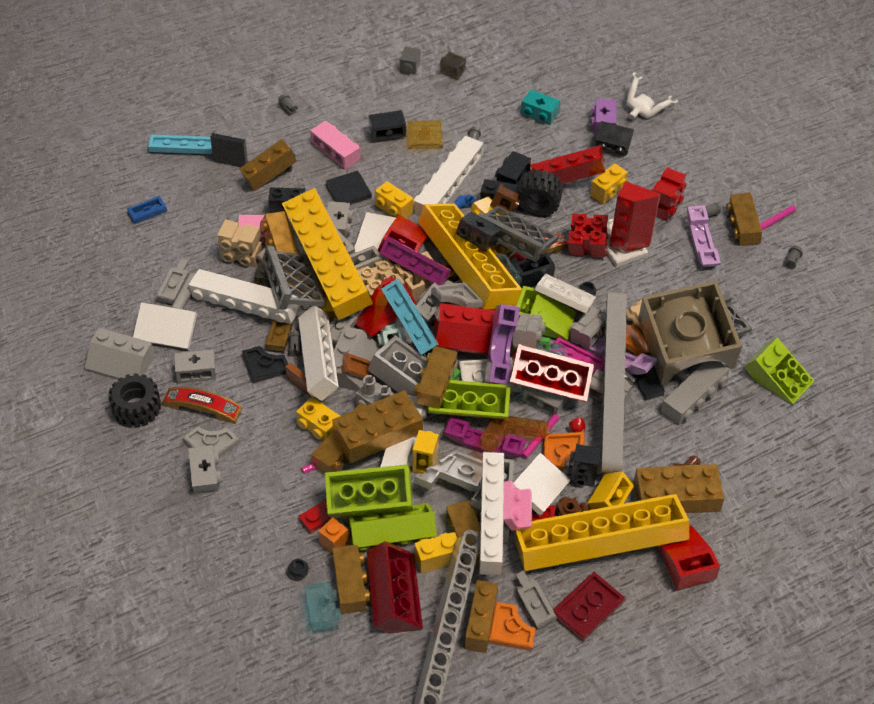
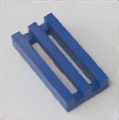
[127,196,168,224]

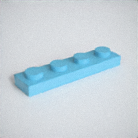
[148,135,212,154]
[381,279,439,355]

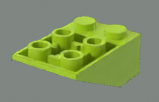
[516,286,576,341]
[743,337,814,405]

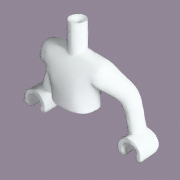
[626,72,678,120]

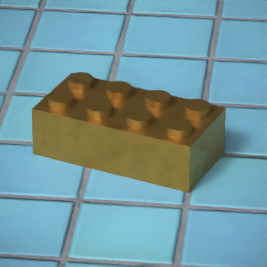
[332,390,423,463]
[634,464,725,513]

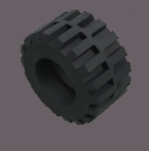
[517,170,563,216]
[108,373,161,427]

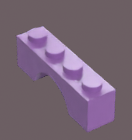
[484,304,520,385]

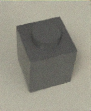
[400,47,421,74]

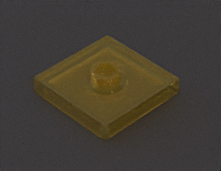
[407,120,443,149]

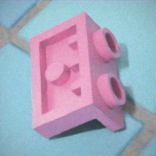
[503,481,532,531]

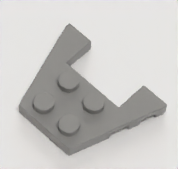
[414,450,483,510]

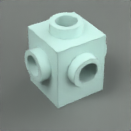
[377,324,406,347]

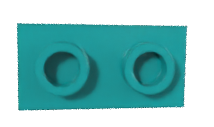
[520,89,561,125]

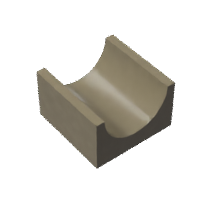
[638,280,742,385]

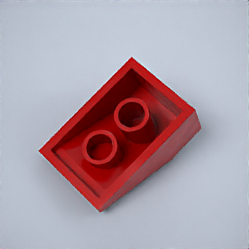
[356,277,417,337]

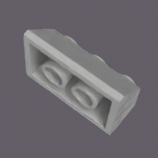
[333,326,381,391]
[85,328,155,380]
[368,336,427,396]

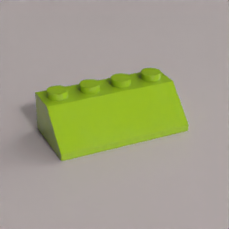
[428,380,511,419]
[348,503,437,550]

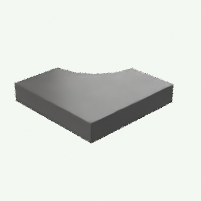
[432,283,483,308]
[183,426,240,458]

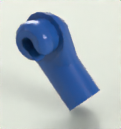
[453,195,475,209]

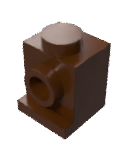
[490,183,520,212]
[555,496,582,516]

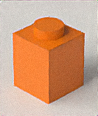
[318,518,349,554]

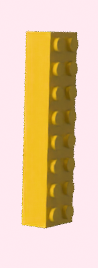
[282,188,373,320]
[418,204,522,310]
[514,494,689,571]

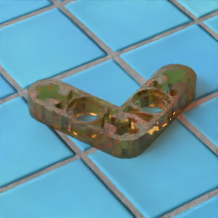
[481,416,549,451]

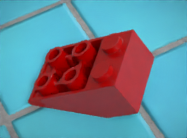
[378,215,428,253]
[657,525,720,590]

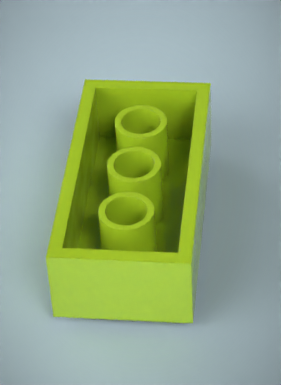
[325,464,414,519]

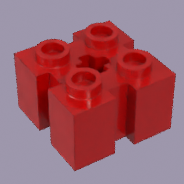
[652,167,687,221]
[568,214,610,257]

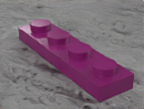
[380,237,451,286]

